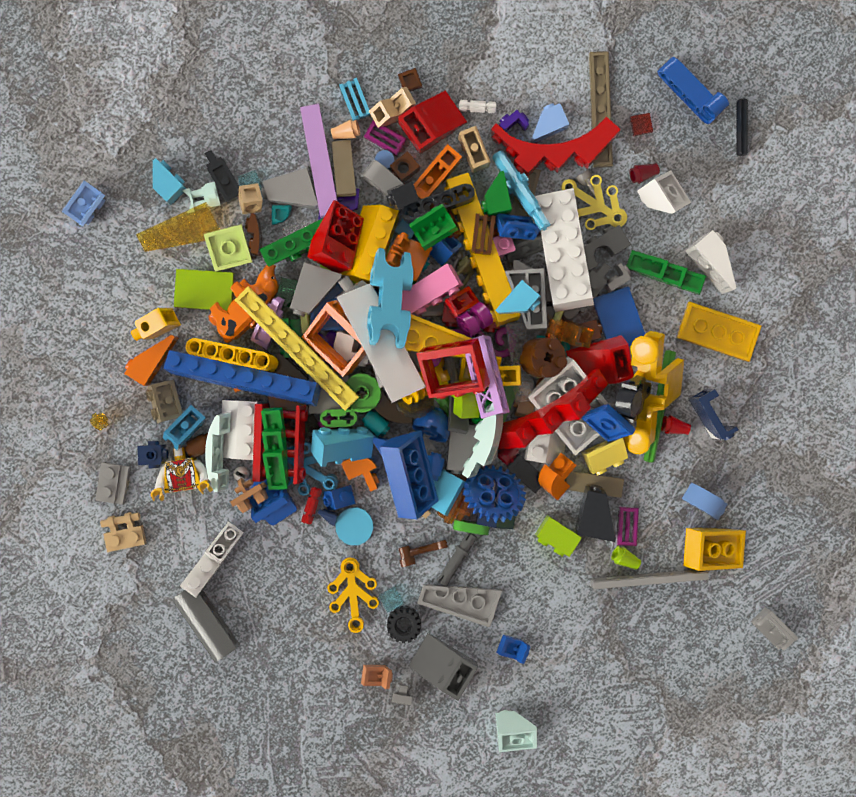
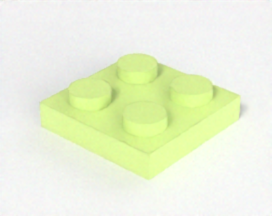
[204,224,253,272]

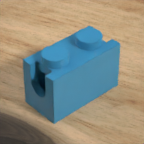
[163,405,206,451]

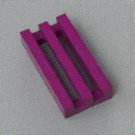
[364,120,407,157]
[617,507,639,546]

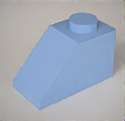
[531,103,569,143]

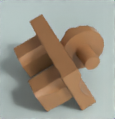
[230,478,268,513]

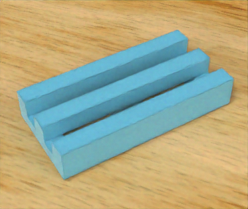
[339,78,371,121]

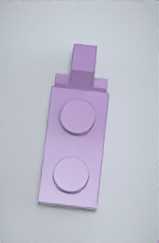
[250,296,285,350]

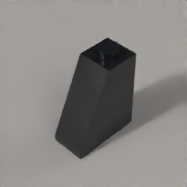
[575,485,616,542]

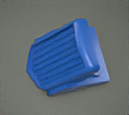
[248,478,297,526]

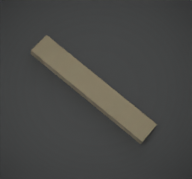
[589,51,613,168]

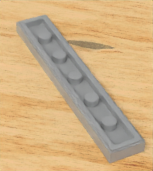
[590,570,709,589]

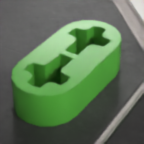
[320,409,358,427]
[453,519,490,535]

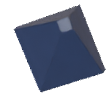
[318,508,339,526]

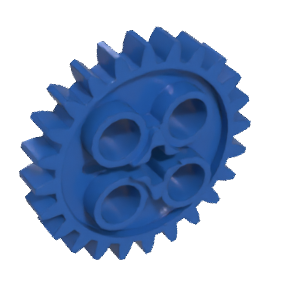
[463,465,526,523]

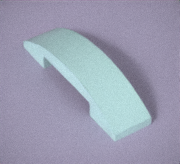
[205,413,231,492]

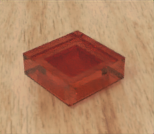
[630,113,653,137]

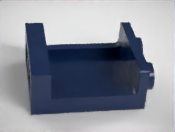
[689,389,739,441]

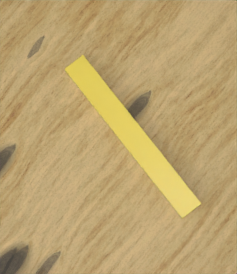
[235,287,359,411]

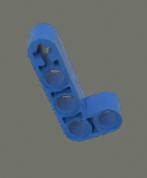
[657,57,729,124]

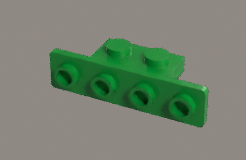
[260,218,323,267]

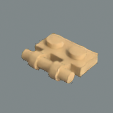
[100,512,146,552]

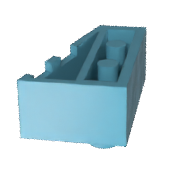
[310,427,374,467]

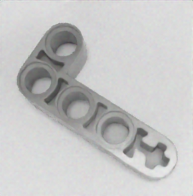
[360,160,431,217]

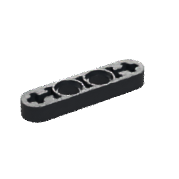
[402,184,475,224]

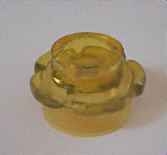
[90,413,108,430]

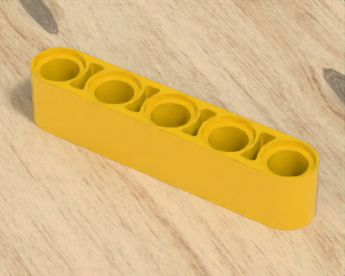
[186,338,278,372]

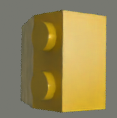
[683,527,746,571]

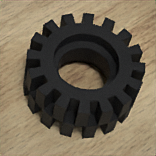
[387,606,421,644]

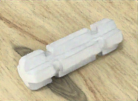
[459,100,496,113]

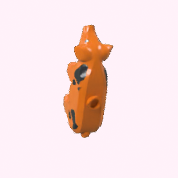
[208,265,280,343]

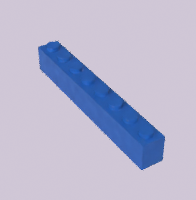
[164,350,321,407]

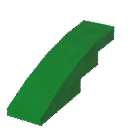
[626,250,707,295]
[261,407,288,490]

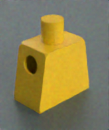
[131,308,181,341]

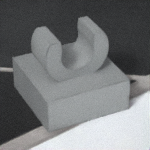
[391,685,412,706]

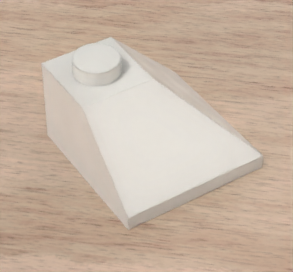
[637,171,691,214]

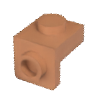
[361,665,393,689]

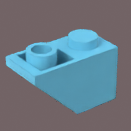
[153,158,187,205]

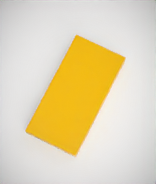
[676,301,762,362]

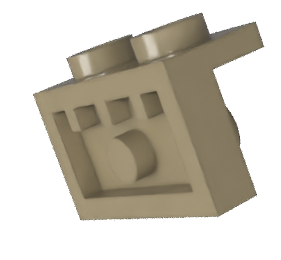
[146,380,183,424]

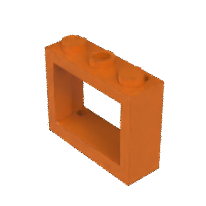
[302,300,366,377]

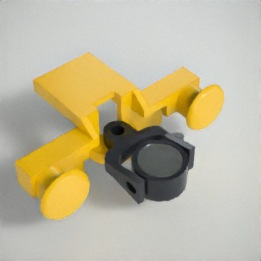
[612,331,684,455]

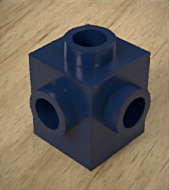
[137,441,169,469]

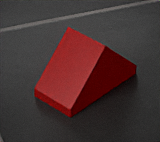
[444,286,480,319]

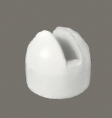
[233,466,250,481]

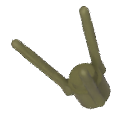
[456,256,475,291]

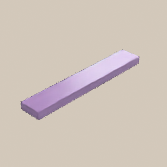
[300,104,337,218]

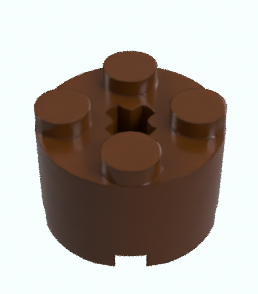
[520,338,567,378]

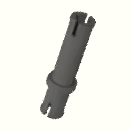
[437,532,477,586]

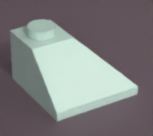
[495,710,537,752]

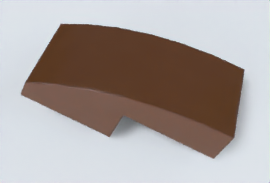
[245,213,262,256]

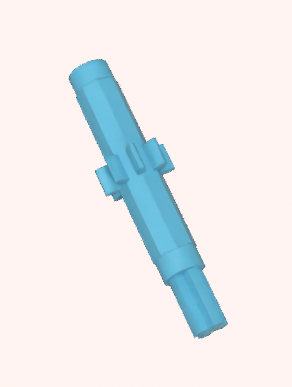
[492,150,550,231]

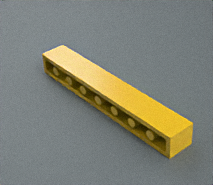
[444,173,521,327]

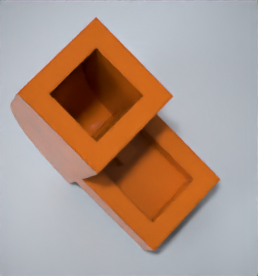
[538,453,577,500]
[341,458,380,492]

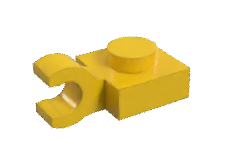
[435,357,451,385]

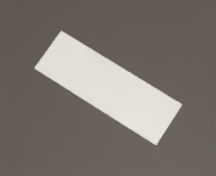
[337,283,426,403]

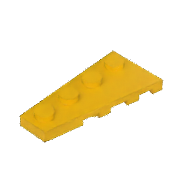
[405,314,472,358]

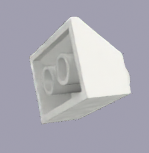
[222,400,261,460]
[524,406,566,464]

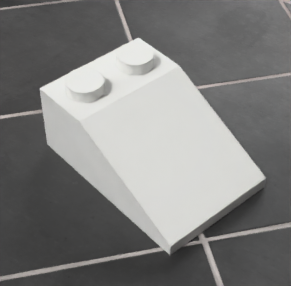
[685,230,737,294]

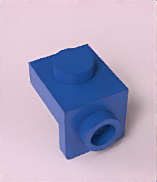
[323,485,356,510]
[496,635,530,664]

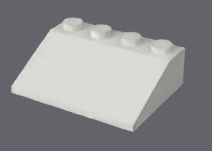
[528,357,608,455]

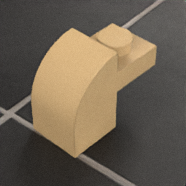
[369,87,416,128]

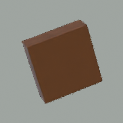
[398,68,422,92]

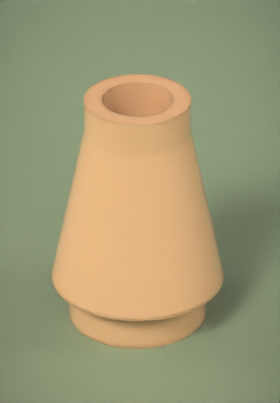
[331,119,360,140]

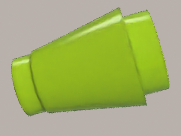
[611,546,641,570]

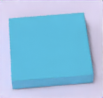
[432,469,465,516]

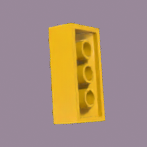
[340,205,399,288]

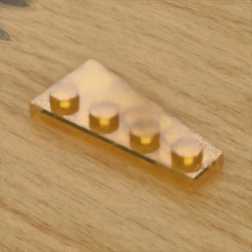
[136,202,220,252]

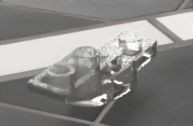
[506,322,534,402]

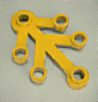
[327,557,379,633]

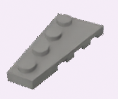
[417,584,502,627]

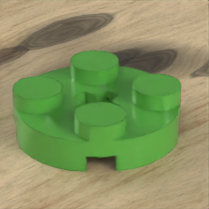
[345,373,382,413]

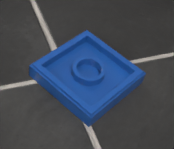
[582,404,636,442]

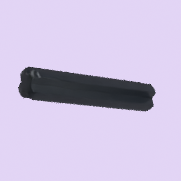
[736,98,748,156]

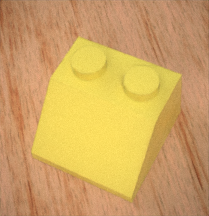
[581,438,628,475]

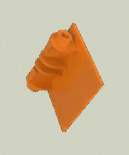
[386,232,432,282]

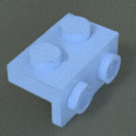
[62,180,106,227]

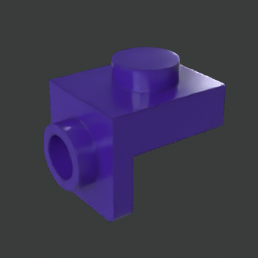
[499,110,529,132]

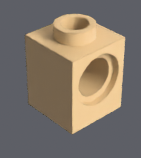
[238,183,263,214]

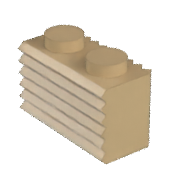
[458,126,490,173]

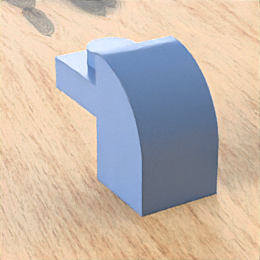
[682,482,727,520]

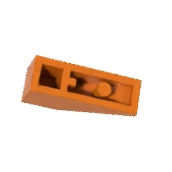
[413,144,462,199]
[124,335,179,386]

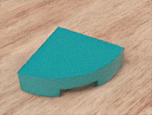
[272,205,292,225]

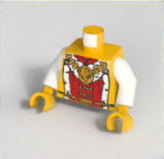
[151,447,213,501]

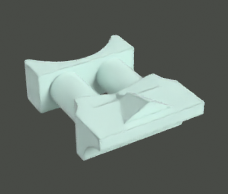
[182,182,221,215]

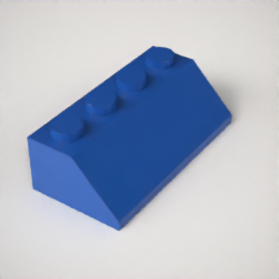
[380,431,439,520]

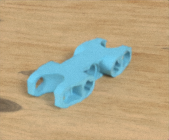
[367,248,413,349]

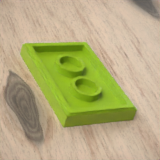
[174,269,235,311]

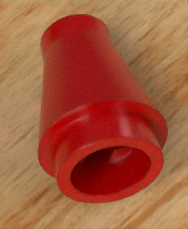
[661,415,691,435]

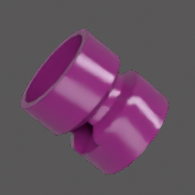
[456,302,493,338]

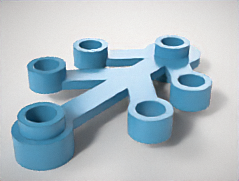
[287,442,339,496]

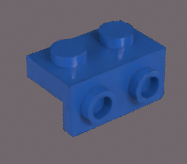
[495,214,541,240]

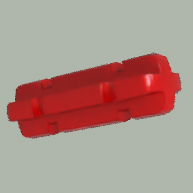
[301,487,322,524]

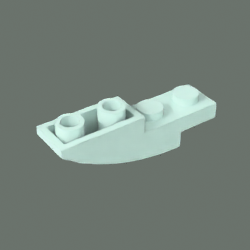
[462,403,503,478]

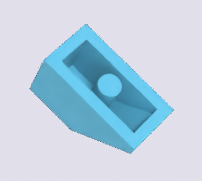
[495,280,541,314]

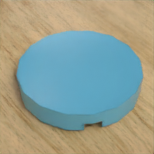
[335,507,374,545]

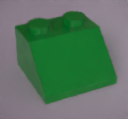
[481,171,512,217]

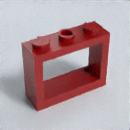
[416,338,490,399]

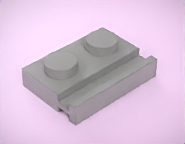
[95,462,131,505]

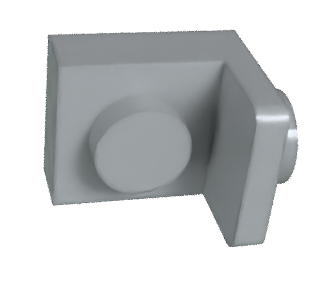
[605,263,631,293]

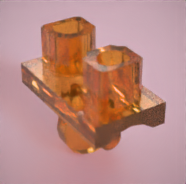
[437,491,471,524]

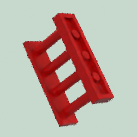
[252,403,308,484]

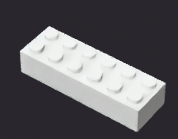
[535,188,594,312]

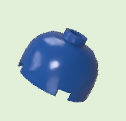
[412,407,450,443]

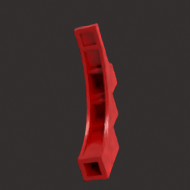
[491,117,621,177]
[498,368,608,449]

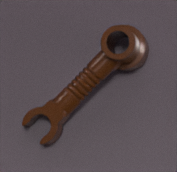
[398,540,448,568]

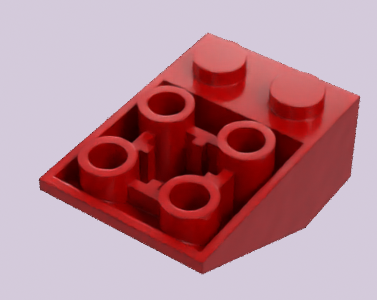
[398,90,467,155]
[307,200,364,273]
[566,335,634,384]

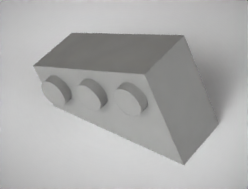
[505,268,548,330]

